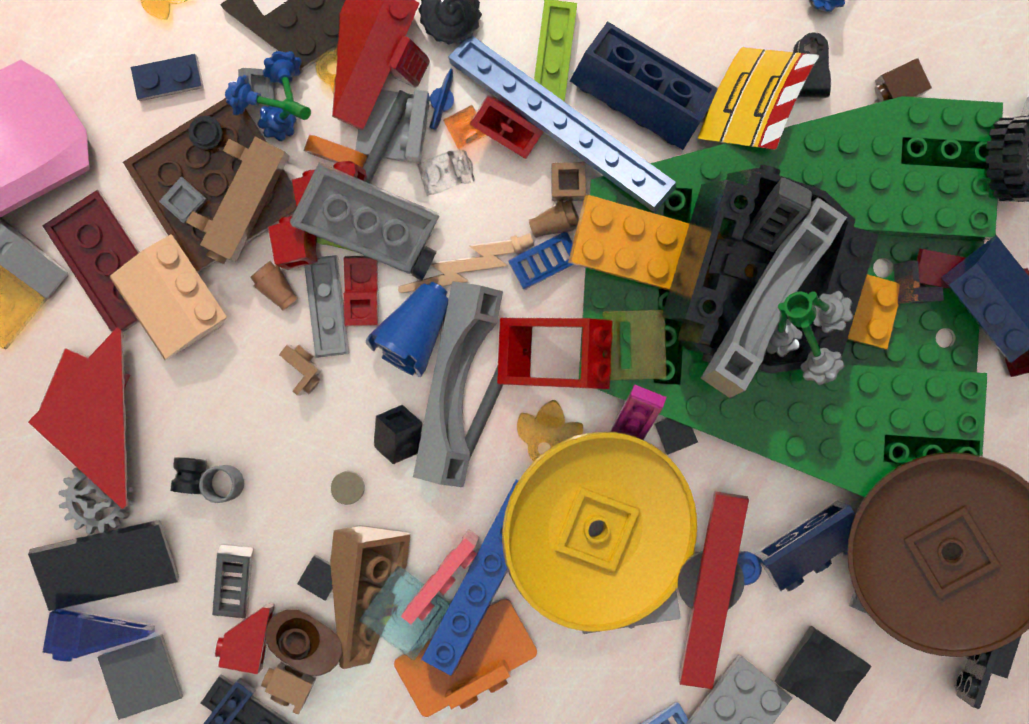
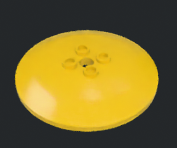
[502,432,697,632]

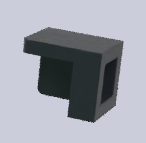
[374,405,422,464]

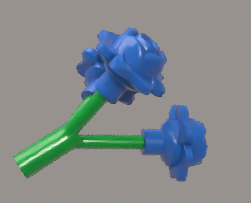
[225,51,311,141]

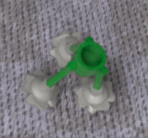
[766,291,853,385]

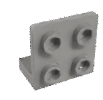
[355,89,430,163]

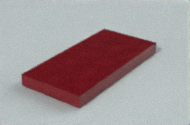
[42,190,140,332]

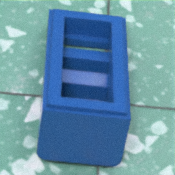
[508,232,574,291]

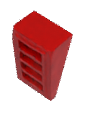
[389,36,430,88]

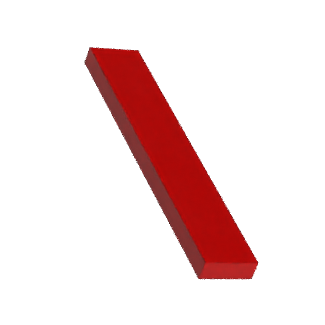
[679,491,749,689]

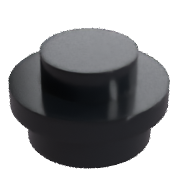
[188,116,223,150]

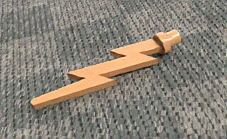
[398,233,534,293]

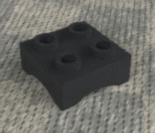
[775,626,872,722]

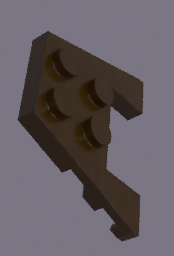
[220,0,345,71]

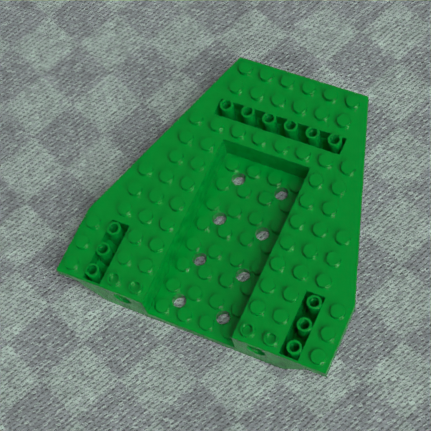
[579,96,1003,497]

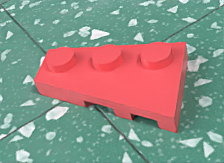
[400,529,479,625]

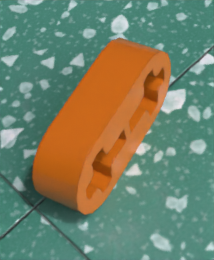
[303,135,368,168]

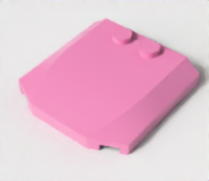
[0,60,90,217]

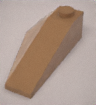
[330,526,410,669]

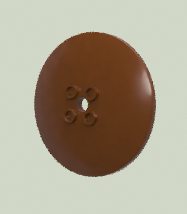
[848,452,1029,657]

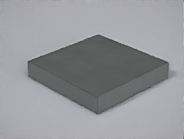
[97,634,183,720]

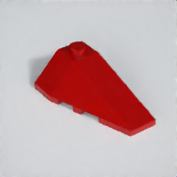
[332,0,420,130]

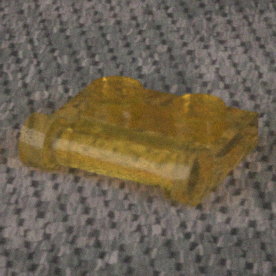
[602,310,666,380]

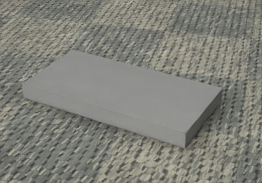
[290,162,439,274]

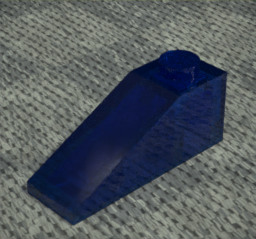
[42,609,155,662]

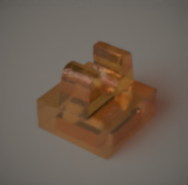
[443,105,487,150]

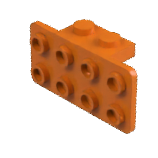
[394,598,537,717]

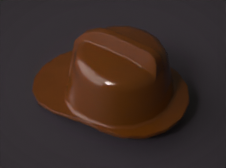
[266,609,342,676]

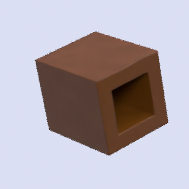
[874,58,932,102]

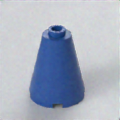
[365,282,449,377]

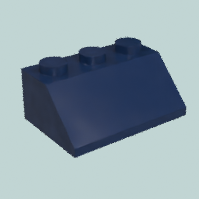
[941,235,1029,362]
[755,501,855,591]

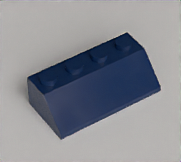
[569,21,718,150]

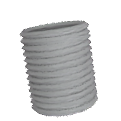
[199,465,244,503]

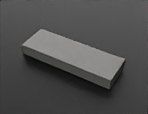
[304,255,349,358]

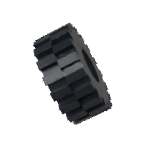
[986,116,1029,202]

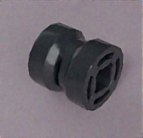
[170,457,207,494]

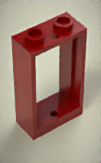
[497,318,613,389]

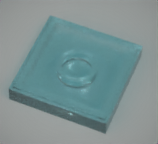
[359,566,450,660]

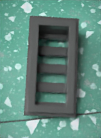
[743,178,812,252]
[212,545,253,618]

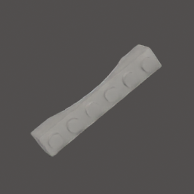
[701,198,847,398]
[413,281,503,487]

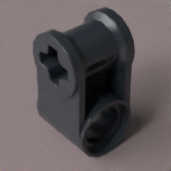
[793,32,831,99]

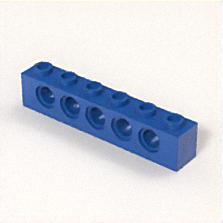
[421,479,519,676]

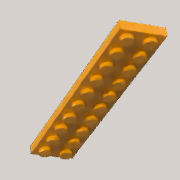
[568,195,903,349]

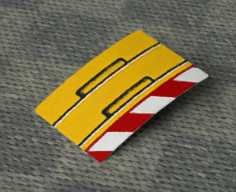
[698,47,819,150]

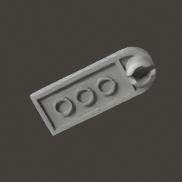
[686,655,792,724]

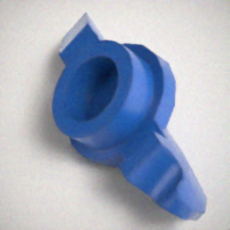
[429,69,454,130]

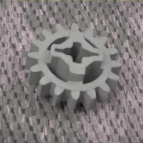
[58,468,133,534]

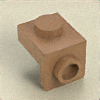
[279,344,322,396]

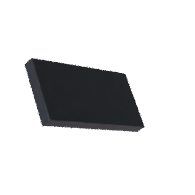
[28,520,179,611]

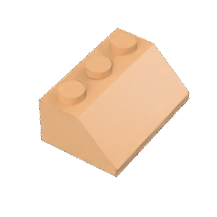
[110,234,227,360]

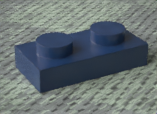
[130,54,204,101]

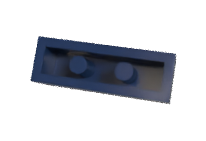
[203,678,256,724]

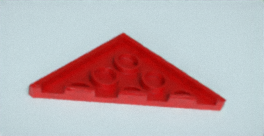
[28,327,128,509]

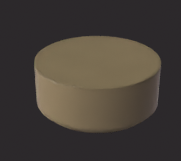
[331,471,365,505]

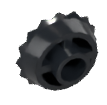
[418,0,482,45]

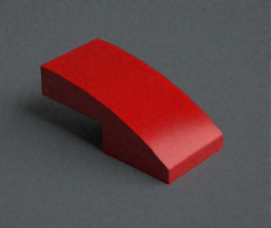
[343,256,379,326]

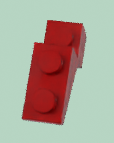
[268,161,367,270]

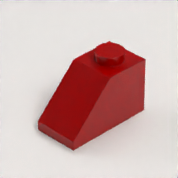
[215,603,275,674]

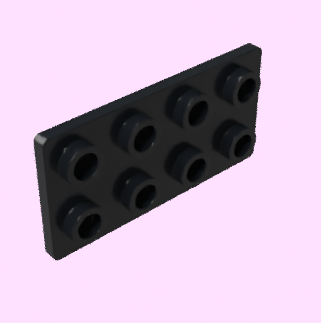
[955,635,1022,709]

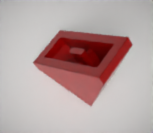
[469,95,543,159]

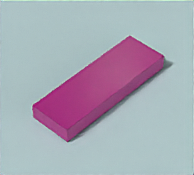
[610,384,667,440]

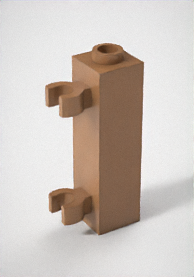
[186,137,290,264]

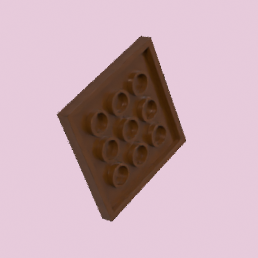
[123,98,297,273]

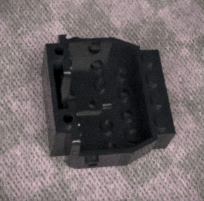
[662,165,879,374]

